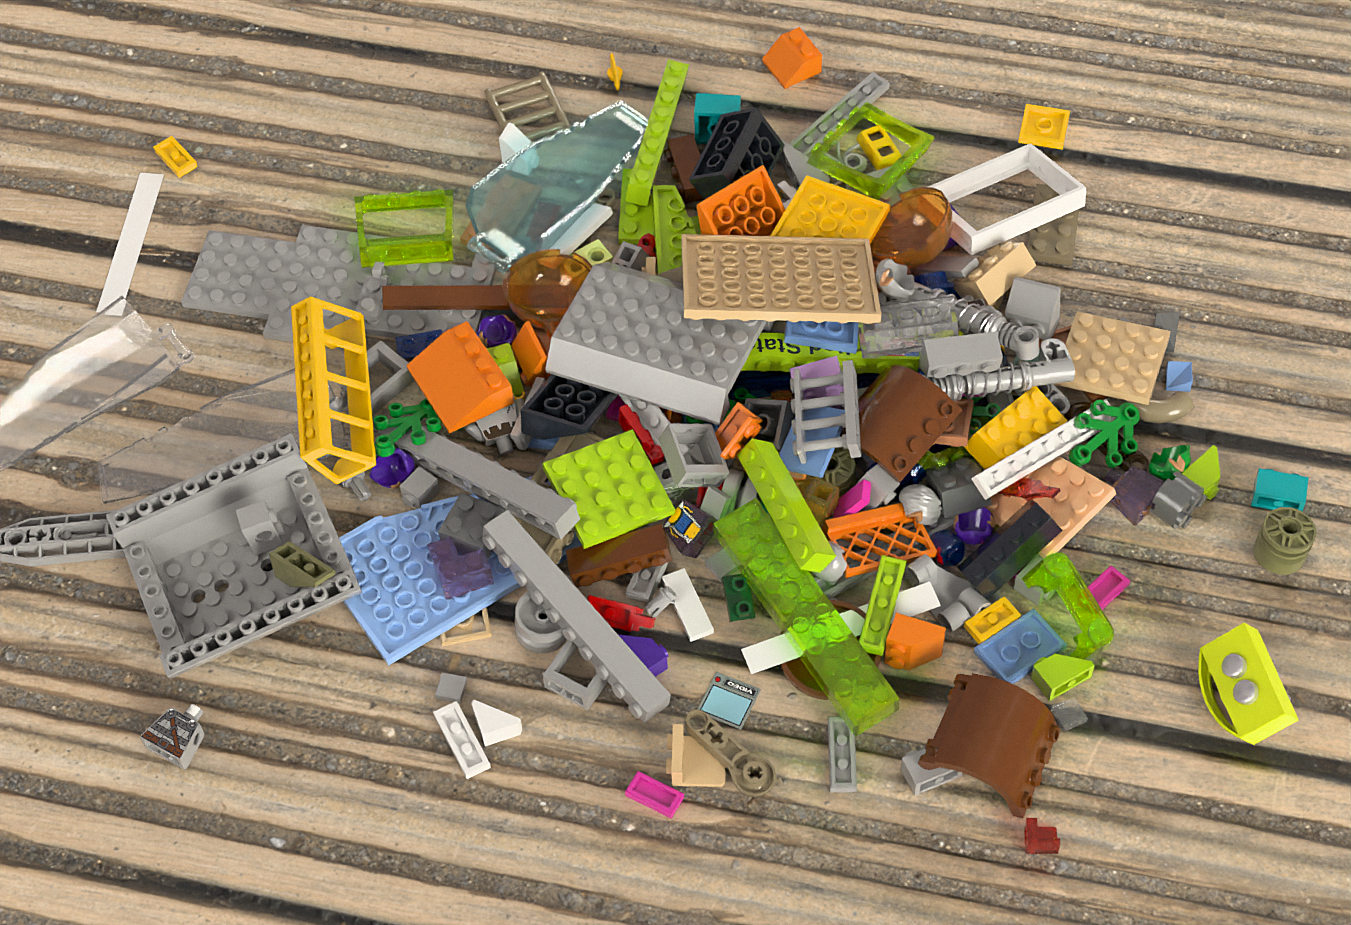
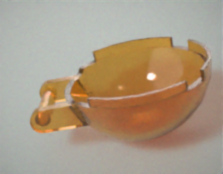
[870,187,953,268]
[503,249,593,340]

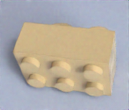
[949,242,1036,310]

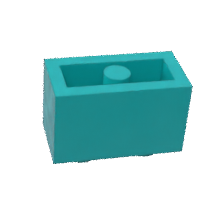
[1251,468,1309,511]

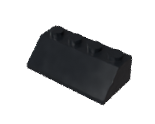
[957,499,1063,600]

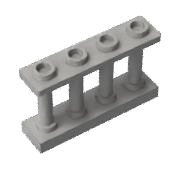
[790,360,861,464]

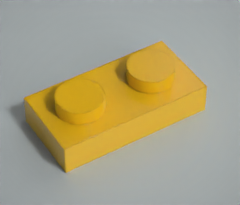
[153,136,198,178]
[964,596,1021,644]

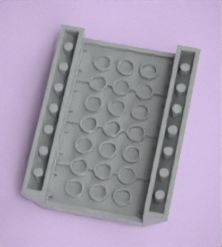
[545,262,776,425]

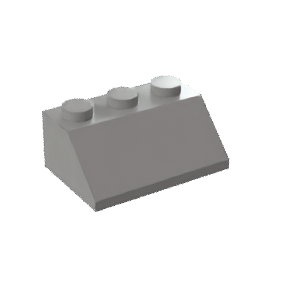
[919,331,1003,378]

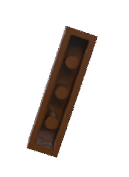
[566,523,673,587]

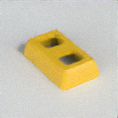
[856,124,904,171]

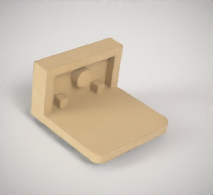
[666,724,726,787]

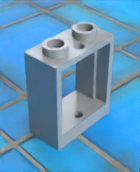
[338,340,415,414]
[659,423,730,487]
[543,640,608,710]

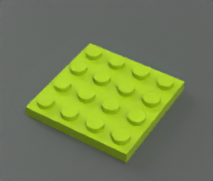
[542,429,675,549]

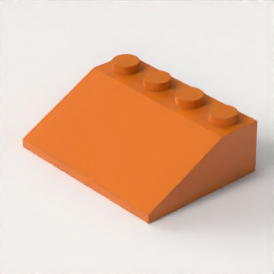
[696,165,785,236]
[406,321,514,433]

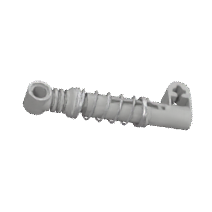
[879,282,1039,360]
[921,339,1075,401]

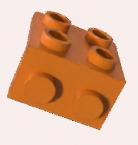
[715,402,763,460]

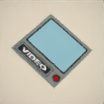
[698,672,761,730]

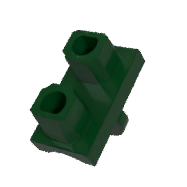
[722,573,756,622]

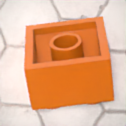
[762,27,822,89]
[511,321,551,387]
[884,613,946,671]

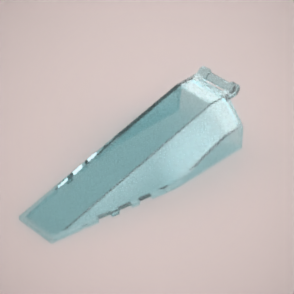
[465,100,649,274]

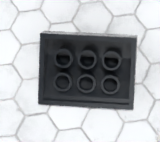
[520,374,618,440]

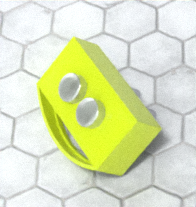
[1198,623,1299,745]

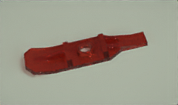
[997,478,1061,501]

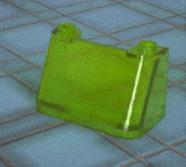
[1022,552,1115,660]

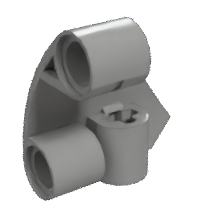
[905,554,1000,633]

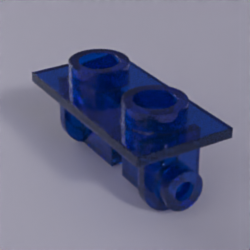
[395,329,442,359]

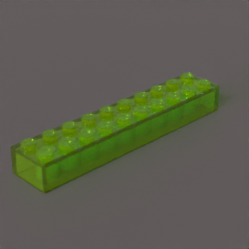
[713,498,900,737]

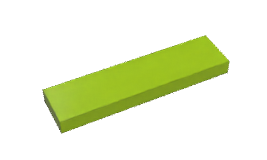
[857,555,907,656]

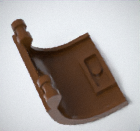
[840,365,962,482]
[918,673,1060,818]

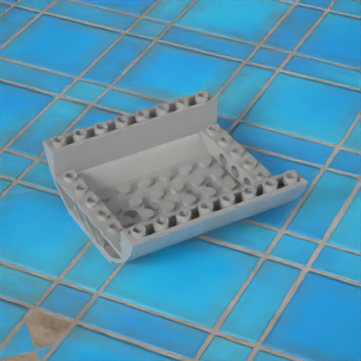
[106,433,362,679]

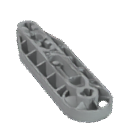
[0,510,126,567]

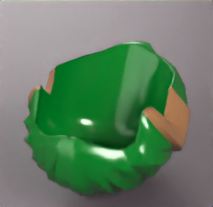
[1148,444,1191,481]

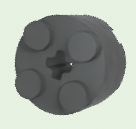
[1149,471,1207,529]

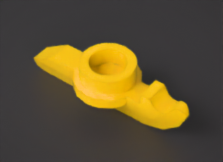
[607,53,623,90]

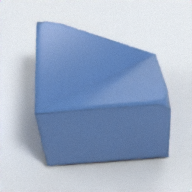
[1165,361,1193,392]

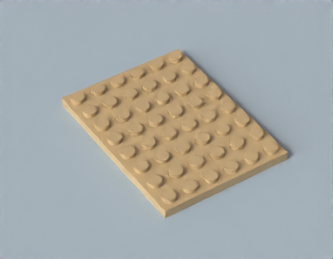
[681,234,881,324]

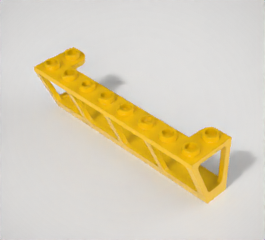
[291,296,376,485]

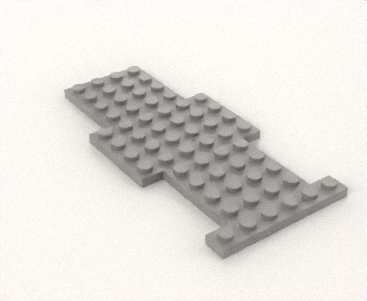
[181,225,500,350]

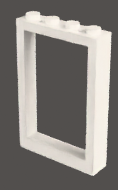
[918,143,1086,255]

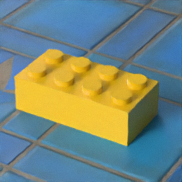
[964,386,1068,470]

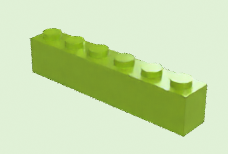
[737,438,836,573]

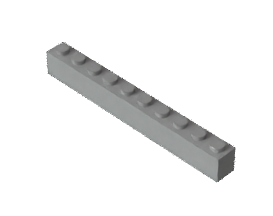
[377,416,580,540]
[482,510,671,723]

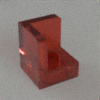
[1024,818,1060,854]

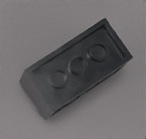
[689,107,785,200]

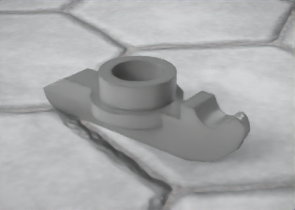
[329,386,348,423]

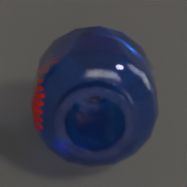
[930,529,965,566]

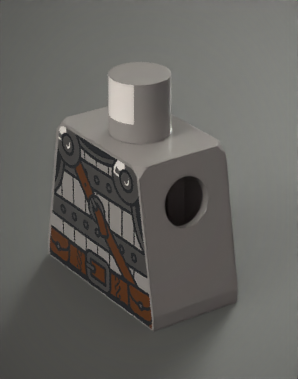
[140,704,204,770]

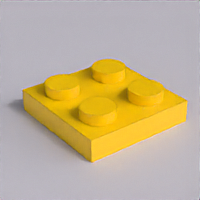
[1018,104,1070,150]

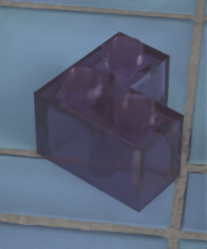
[427,537,494,600]

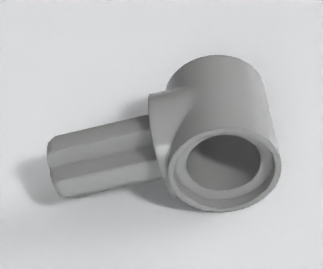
[332,469,371,501]

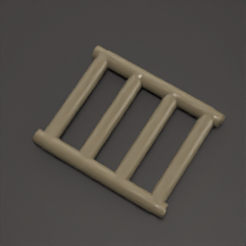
[484,71,571,140]

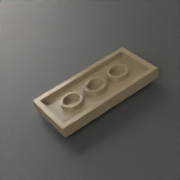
[1027,183,1079,266]

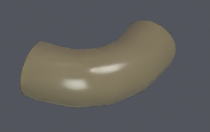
[1127,391,1193,424]

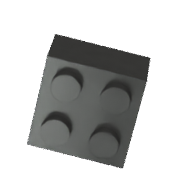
[744,398,796,452]
[925,458,992,518]
[438,493,506,564]

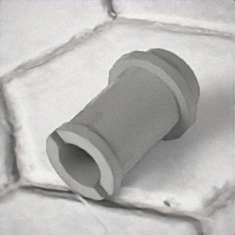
[644,586,677,618]

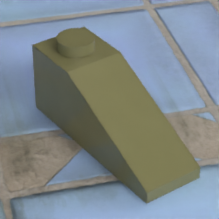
[269,541,336,587]

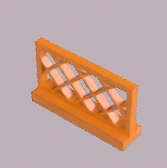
[822,503,937,578]

